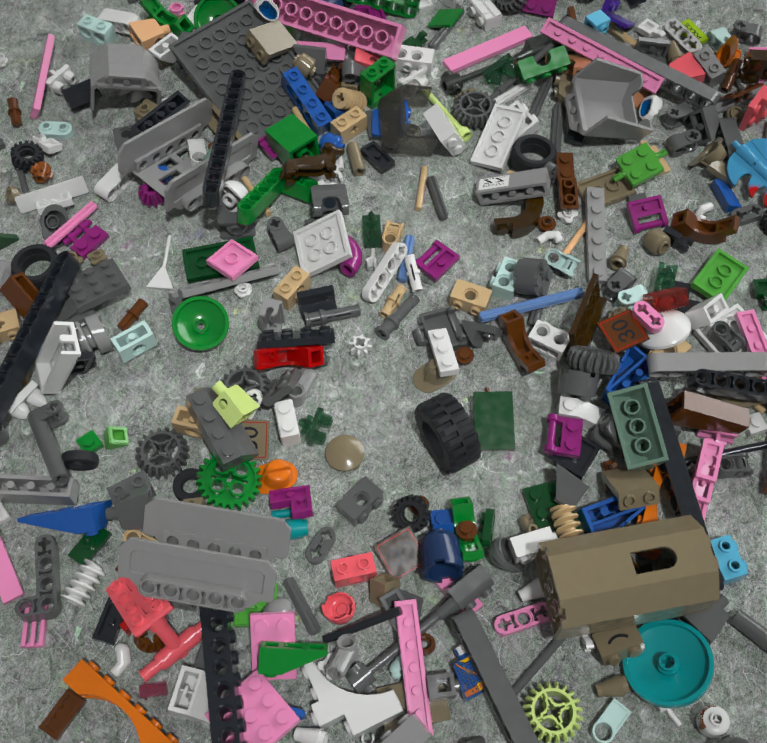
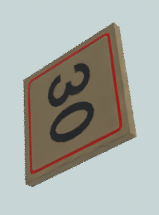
[242,419,270,460]

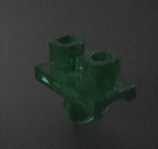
[654,262,678,296]
[298,407,333,447]

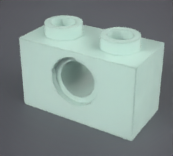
[110,320,158,363]

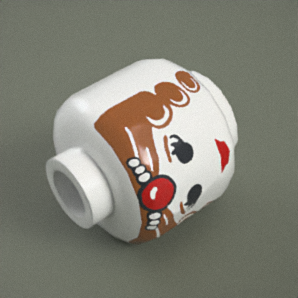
[696,705,730,738]

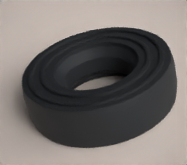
[61,450,99,471]
[173,468,203,501]

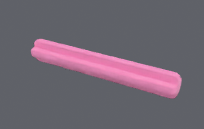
[43,201,98,248]

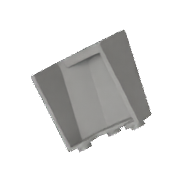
[89,43,161,110]
[565,58,653,140]

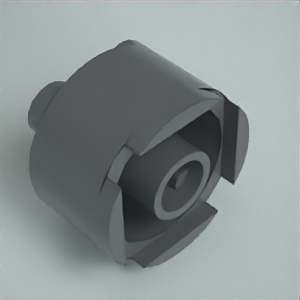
[513,258,553,296]
[557,366,600,401]

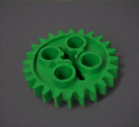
[196,453,262,511]

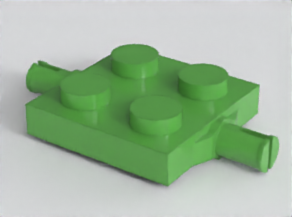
[611,142,668,188]

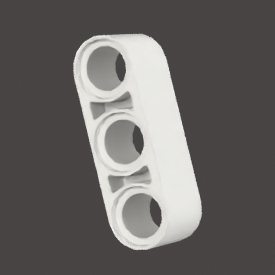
[97,8,141,35]
[94,163,137,202]

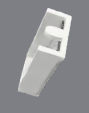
[35,321,81,394]

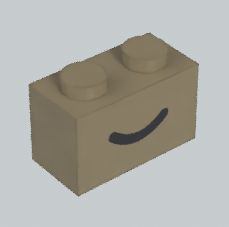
[592,625,645,666]

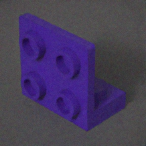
[601,0,636,30]

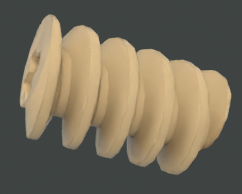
[332,87,367,111]
[550,504,583,539]

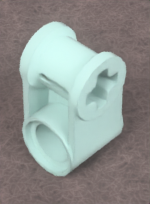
[706,27,731,52]
[545,249,581,277]
[614,284,652,310]

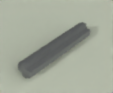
[427,176,449,221]
[283,577,321,636]

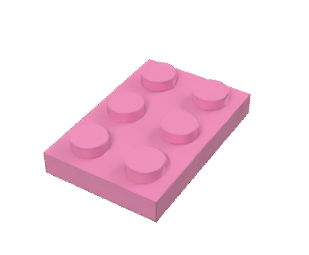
[250,611,297,680]

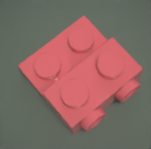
[739,85,767,131]

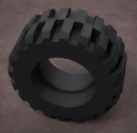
[414,392,481,474]

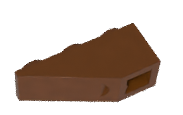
[315,67,342,102]

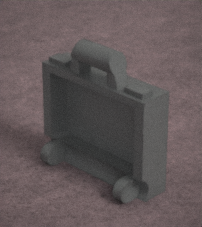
[413,306,468,357]

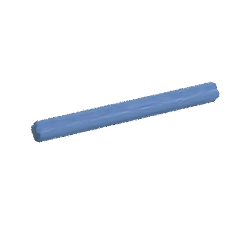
[478,287,585,323]

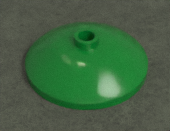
[194,0,238,29]
[172,296,229,351]

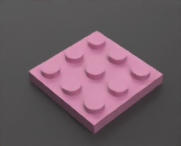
[205,669,301,743]

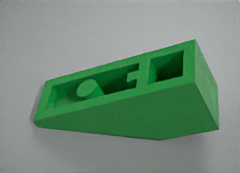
[258,641,328,678]

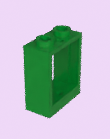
[360,56,396,110]

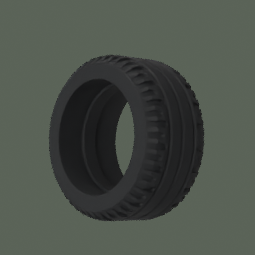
[510,134,557,172]
[11,244,58,290]

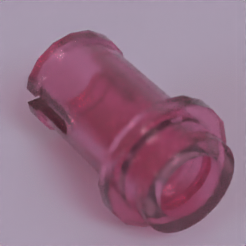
[139,681,168,701]

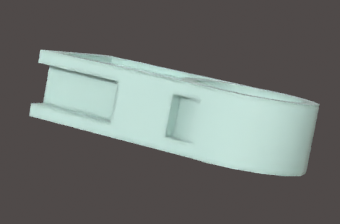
[590,698,632,743]

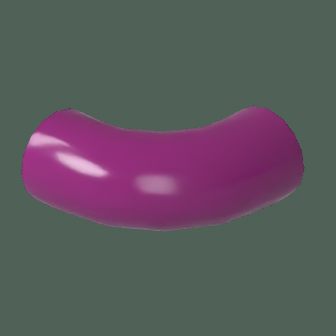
[340,234,362,277]

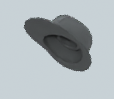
[40,204,69,248]

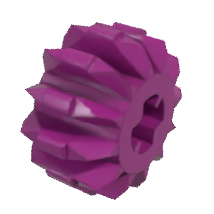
[138,181,165,208]

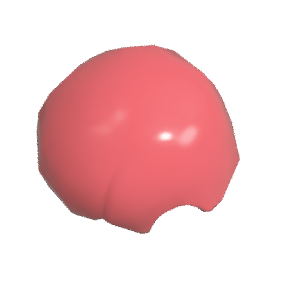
[321,592,356,625]

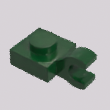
[402,30,428,47]
[751,279,767,311]

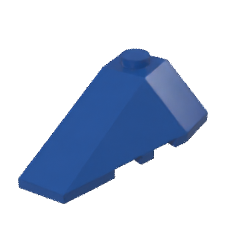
[17,499,112,536]

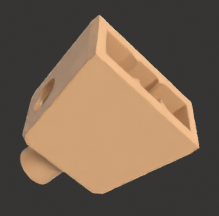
[129,19,171,51]

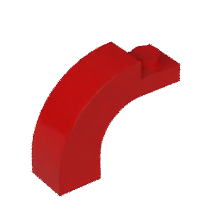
[253,345,324,370]

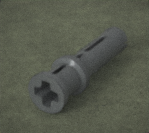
[375,293,420,340]
[303,304,361,327]

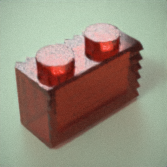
[642,287,689,313]

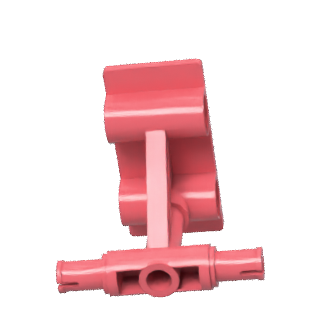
[105,577,202,682]

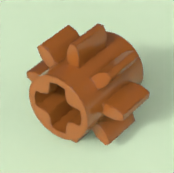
[30,161,54,183]

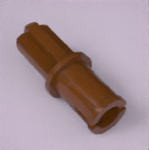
[721,58,743,92]
[7,97,22,128]
[117,298,148,331]

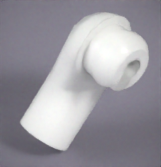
[695,202,714,220]
[535,231,563,245]

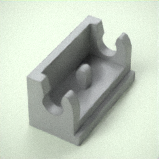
[259,297,286,333]

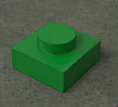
[75,429,104,453]

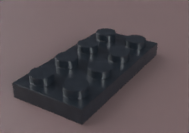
[257,326,335,349]

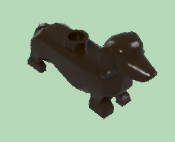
[279,142,345,186]

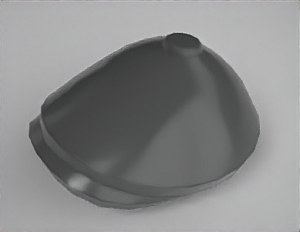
[489,537,525,573]

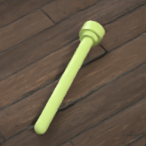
[422,86,472,142]

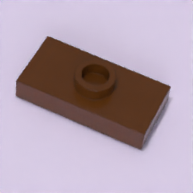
[38,689,87,741]

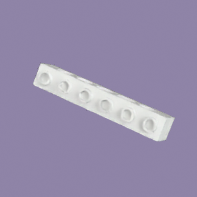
[337,43,435,75]

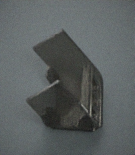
[377,84,438,157]

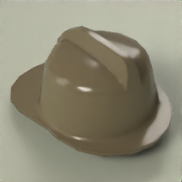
[689,137,727,167]
[413,357,456,393]

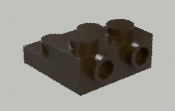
[738,49,767,84]

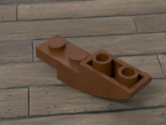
[555,152,579,210]

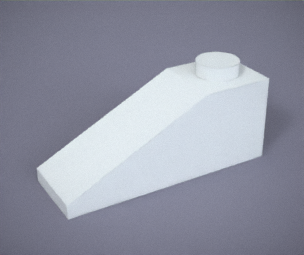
[556,396,605,430]

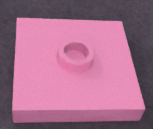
[206,239,259,281]

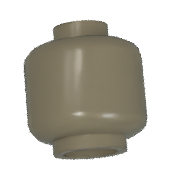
[292,53,317,78]
[643,228,671,255]

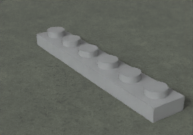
[585,187,607,284]

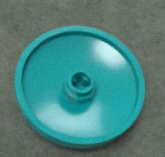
[623,619,715,709]

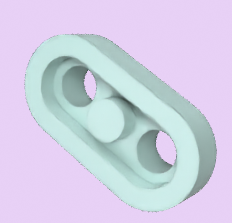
[39,121,74,139]

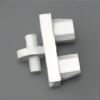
[46,64,77,96]
[397,68,428,97]

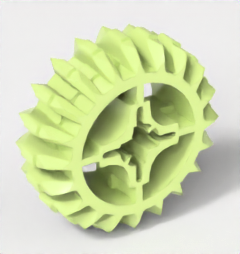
[522,681,583,743]

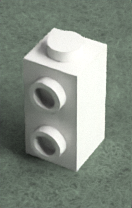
[508,526,558,564]

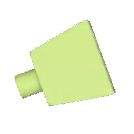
[212,381,260,428]

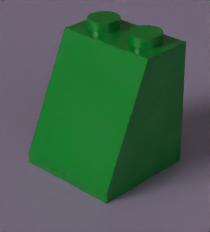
[265,114,320,164]

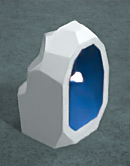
[254,0,280,21]
[639,95,663,122]

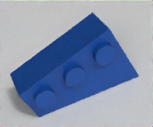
[602,346,655,408]
[577,496,646,534]

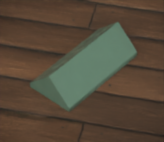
[607,383,669,471]

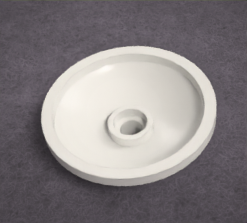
[639,309,691,350]

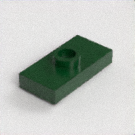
[68,528,112,565]

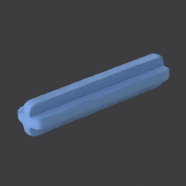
[398,235,415,283]

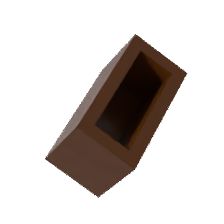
[0,271,39,318]

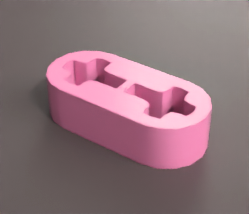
[632,301,665,333]

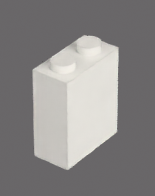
[423,103,467,157]

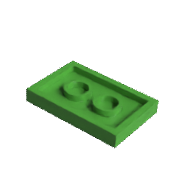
[690,248,749,301]

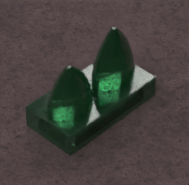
[481,53,517,85]
[362,211,382,249]

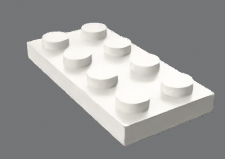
[470,103,528,172]

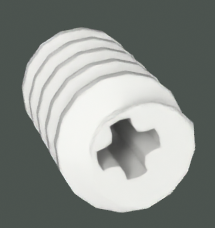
[60,559,106,607]

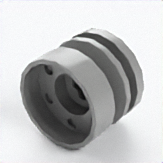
[75,313,113,357]

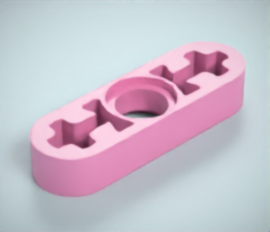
[493,602,550,637]

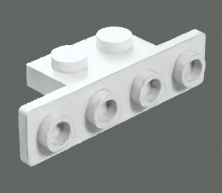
[15,176,89,215]

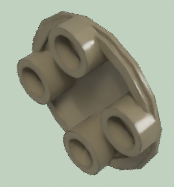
[325,435,365,471]

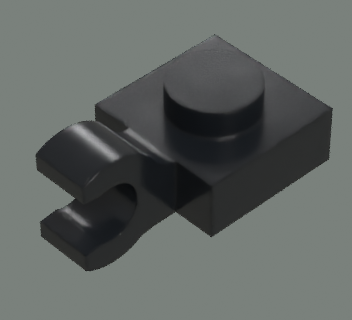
[663,225,694,253]

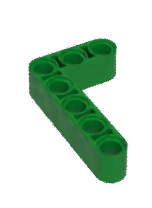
[346,0,420,18]
[237,167,319,225]

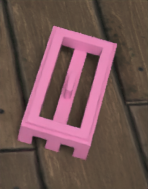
[21,604,49,648]

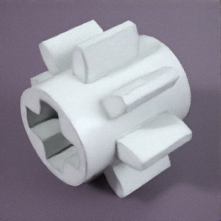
[349,334,372,359]

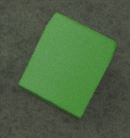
[103,426,129,450]

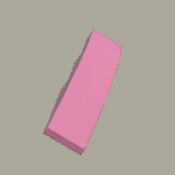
[691,438,724,520]

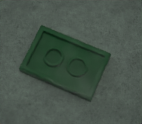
[473,391,515,451]

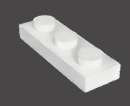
[428,328,460,377]

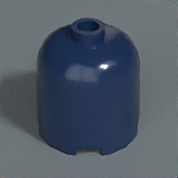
[420,528,464,583]

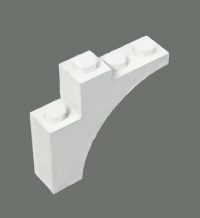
[301,661,405,738]

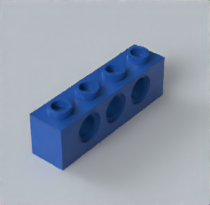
[280,66,333,136]

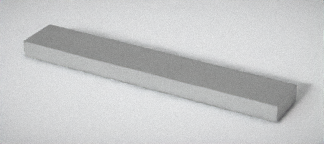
[171,264,280,298]

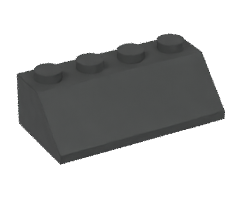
[186,387,259,472]

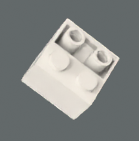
[168,665,226,724]

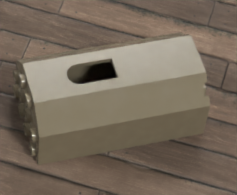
[533,515,720,641]

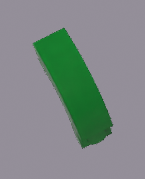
[139,0,195,37]
[449,496,484,562]

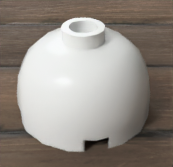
[220,180,248,212]

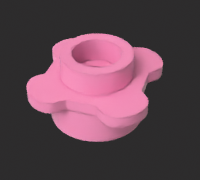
[169,2,185,16]

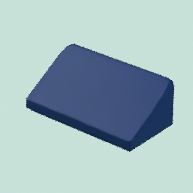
[710,179,742,213]

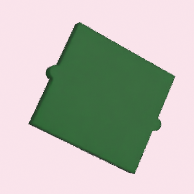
[427,8,463,28]

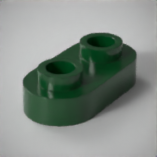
[478,508,495,549]

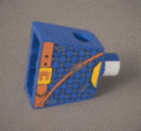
[452,645,485,703]

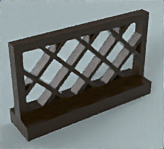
[565,273,607,358]

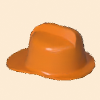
[715,35,742,68]
[257,459,298,494]

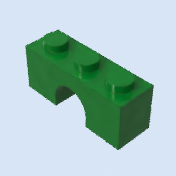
[515,45,571,85]

